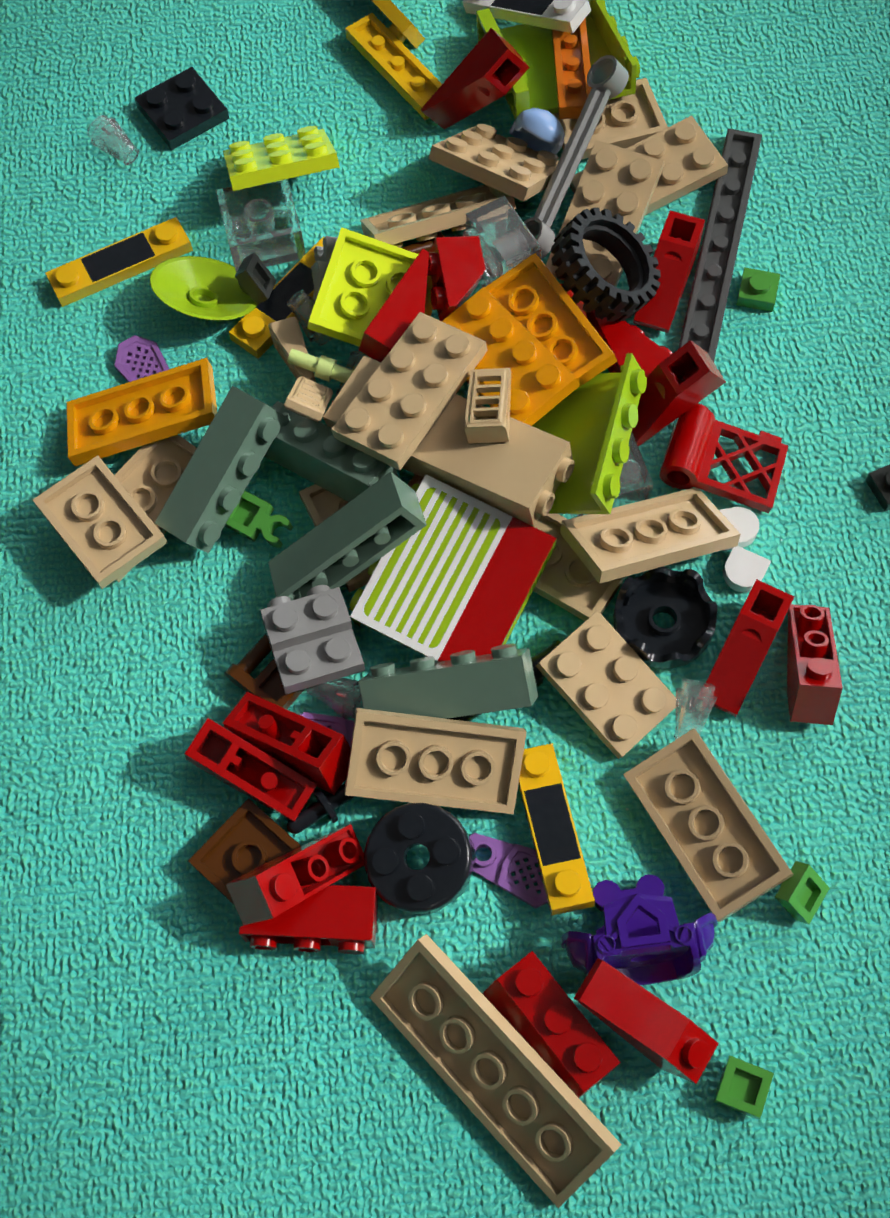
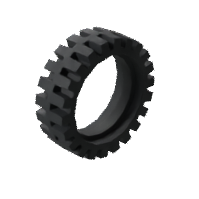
[551,208,661,322]

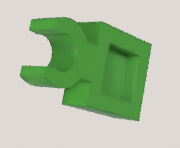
[225,491,293,548]

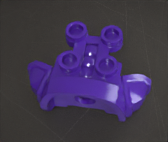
[560,874,718,985]

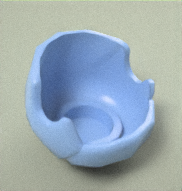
[510,108,565,154]

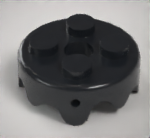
[613,566,717,669]
[364,803,476,914]

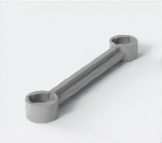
[514,55,629,258]

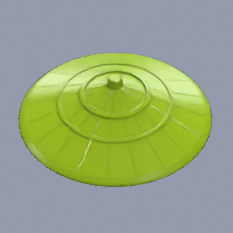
[150,256,257,320]

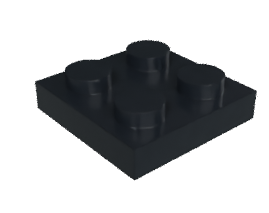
[134,67,229,150]

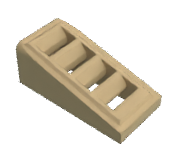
[268,316,316,382]
[465,368,511,444]
[284,376,333,422]

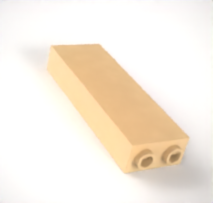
[323,356,575,527]

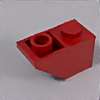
[428,236,486,321]

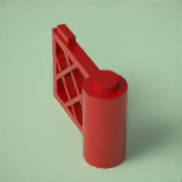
[659,403,789,514]

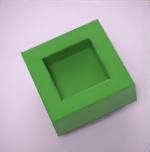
[736,267,780,312]
[775,861,830,924]
[713,1056,774,1119]

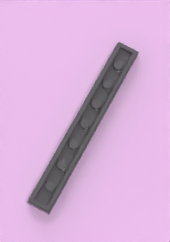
[678,129,762,362]

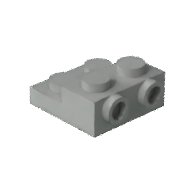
[260,585,365,694]

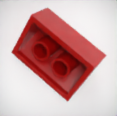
[482,951,621,1098]

